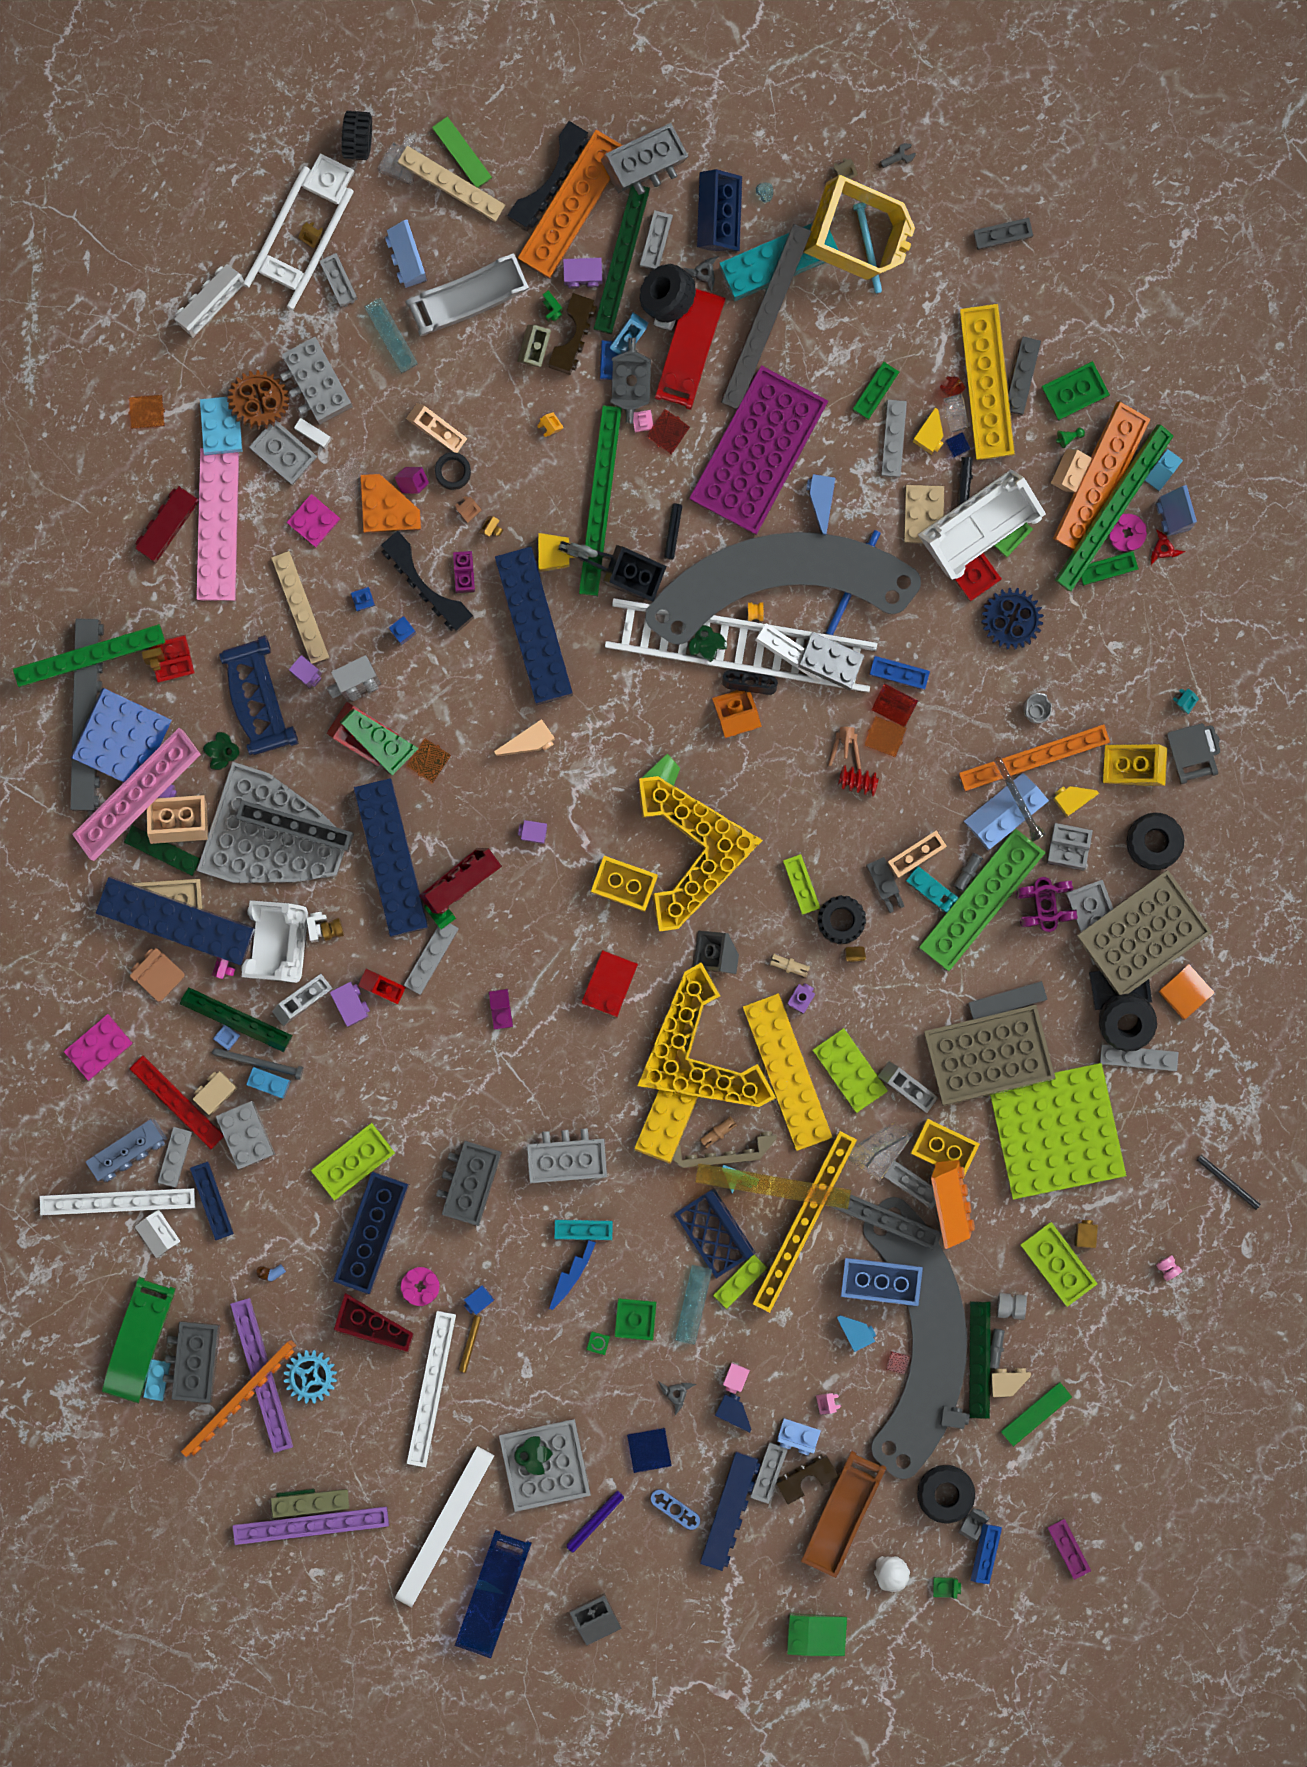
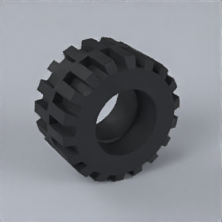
[341,111,372,160]
[817,895,866,944]

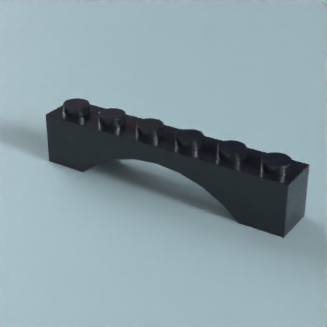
[507,121,589,231]
[381,530,474,633]

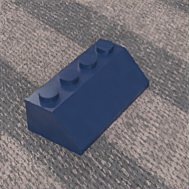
[697,169,742,252]

